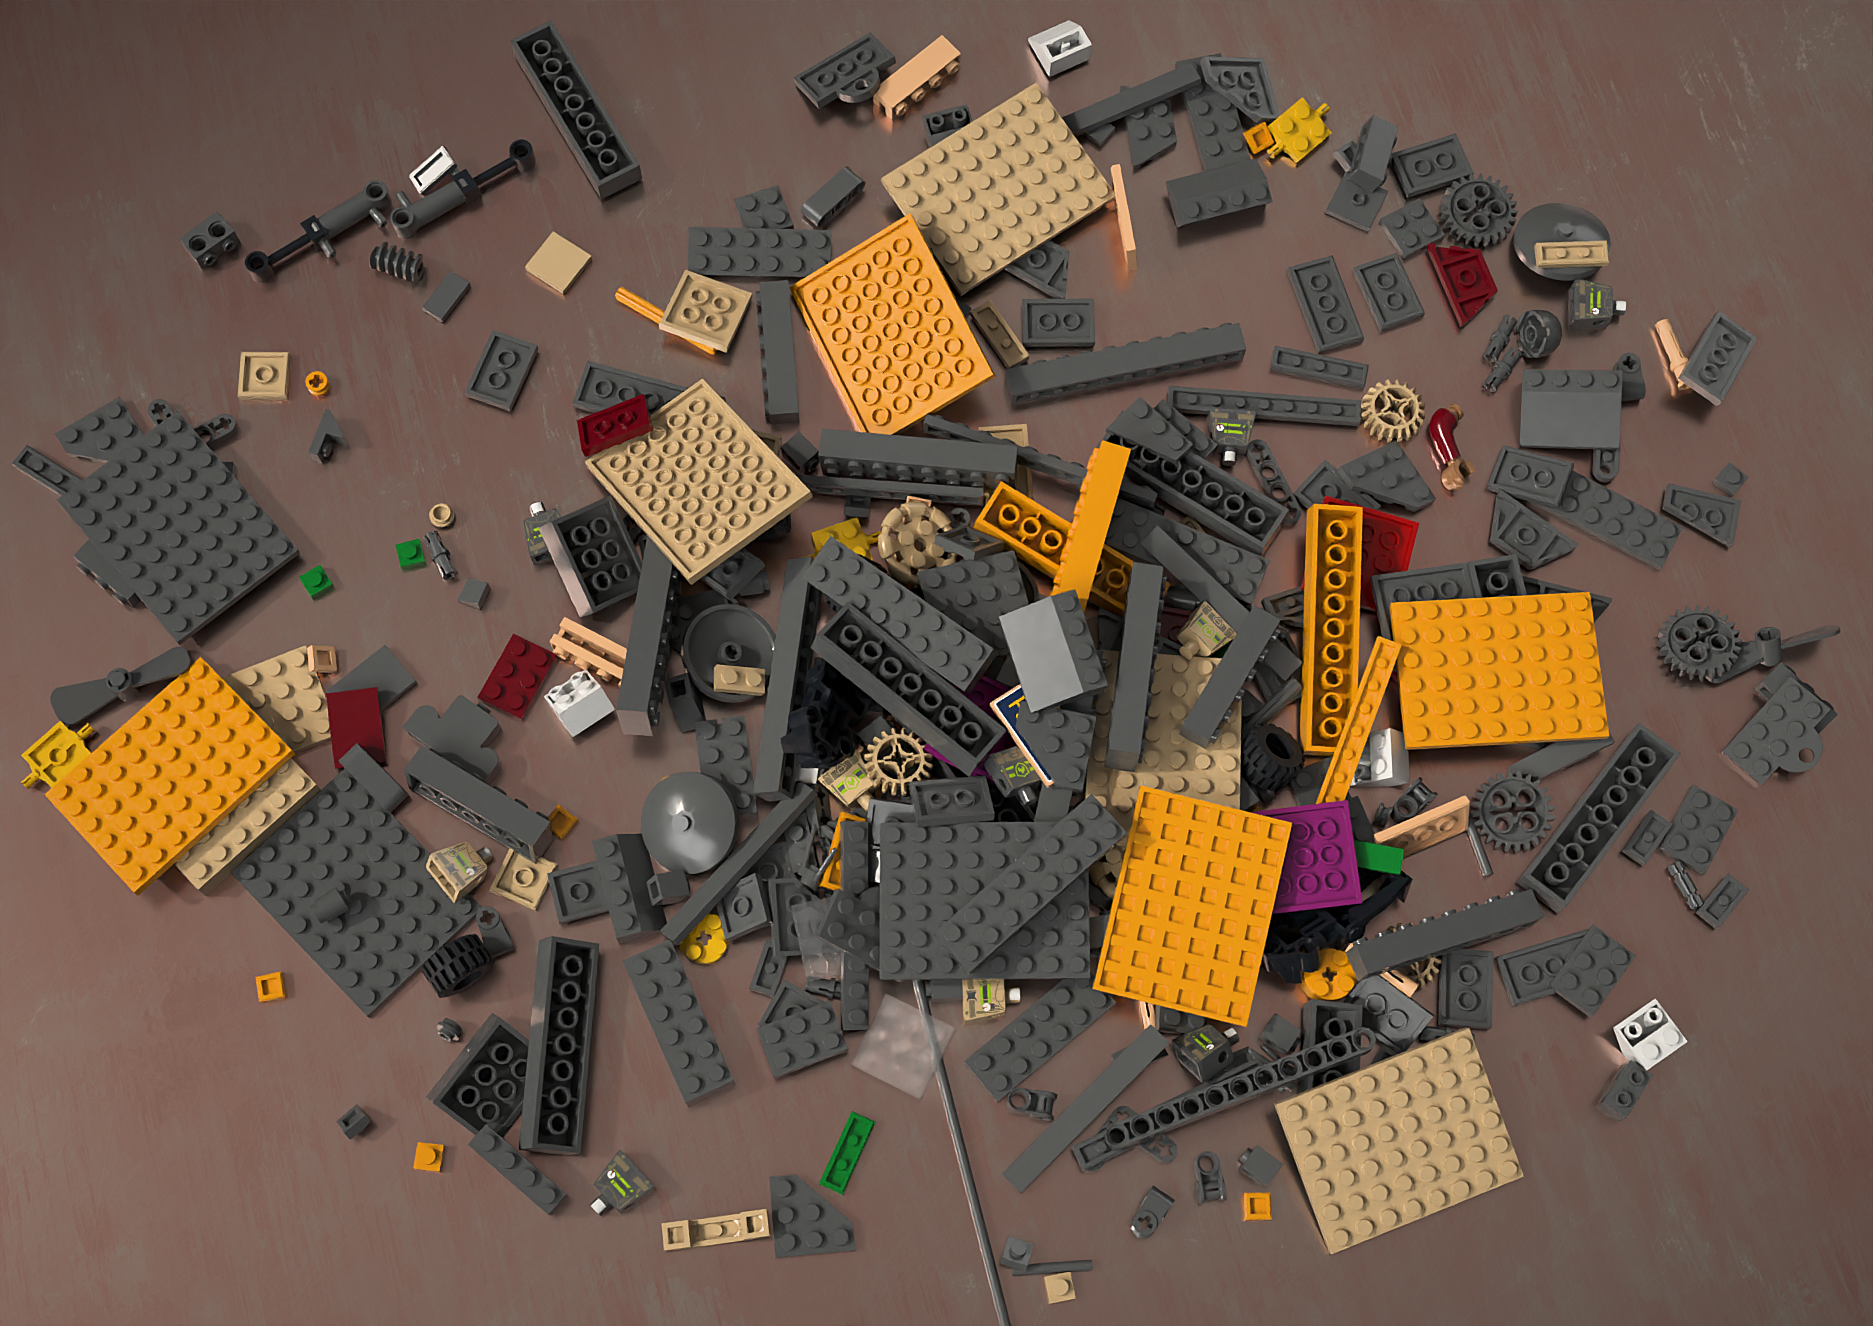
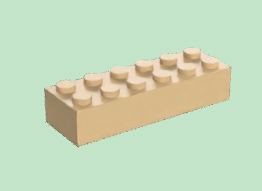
[174,758,321,896]

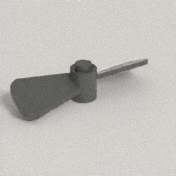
[1698,625,1840,683]
[50,647,191,726]

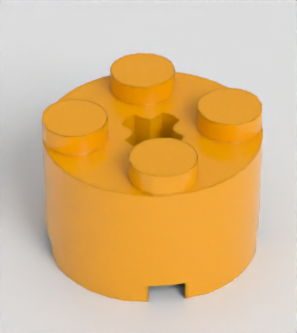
[1300,948,1356,1002]

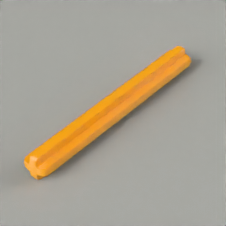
[615,287,718,355]

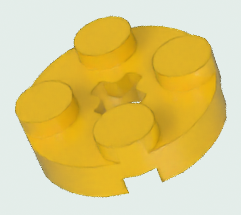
[679,913,730,965]

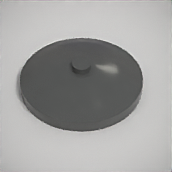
[1514,203,1611,281]
[681,604,776,703]
[641,772,739,874]

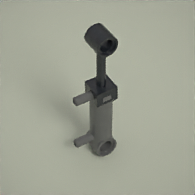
[390,139,536,238]
[245,180,392,283]

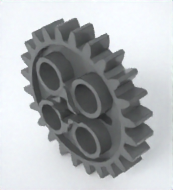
[1440,174,1518,247]
[1657,605,1742,681]
[1471,770,1555,853]

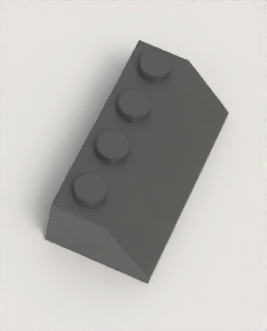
[1166,158,1273,228]
[592,833,667,944]
[1299,999,1363,1093]

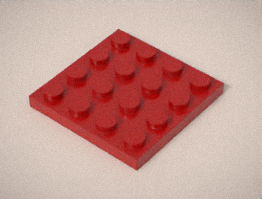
[1300,495,1419,612]

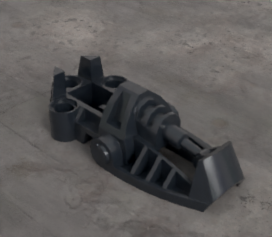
[780,659,871,768]
[1262,868,1413,984]

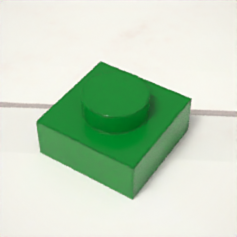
[395,539,426,570]
[299,565,334,600]

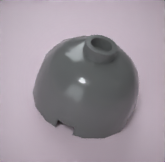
[1516,310,1562,358]

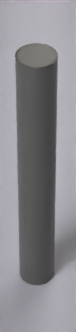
[1467,809,1494,877]
[1012,1260,1092,1276]

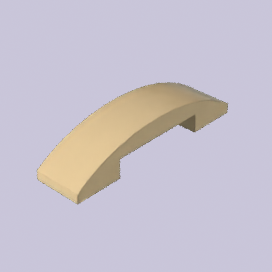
[661,1209,770,1251]

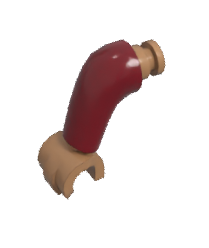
[1429,404,1477,491]

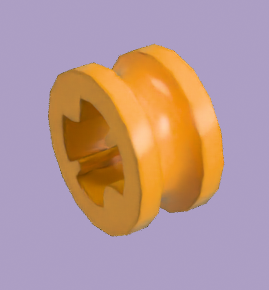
[305,371,330,396]

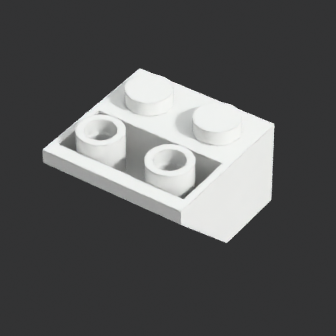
[1028,20,1092,77]
[544,670,615,737]
[1351,728,1410,787]
[1613,998,1688,1071]

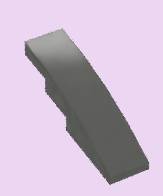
[1508,732,1615,783]

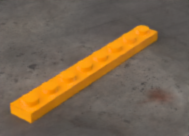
[1315,636,1402,804]

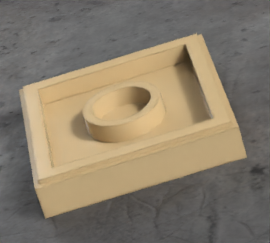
[525,231,592,295]
[238,352,291,400]
[490,849,559,912]

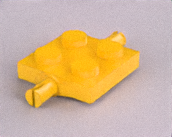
[1267,97,1332,163]
[801,517,881,560]
[21,721,95,789]

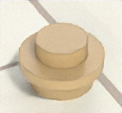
[429,503,454,528]

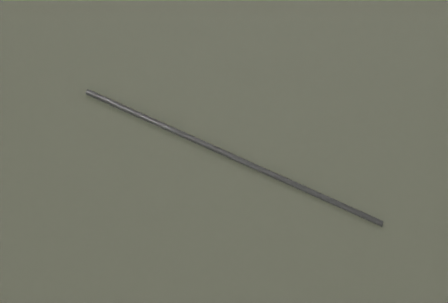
[864,759,1011,1326]

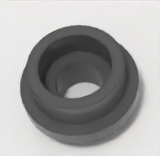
[436,1018,462,1042]

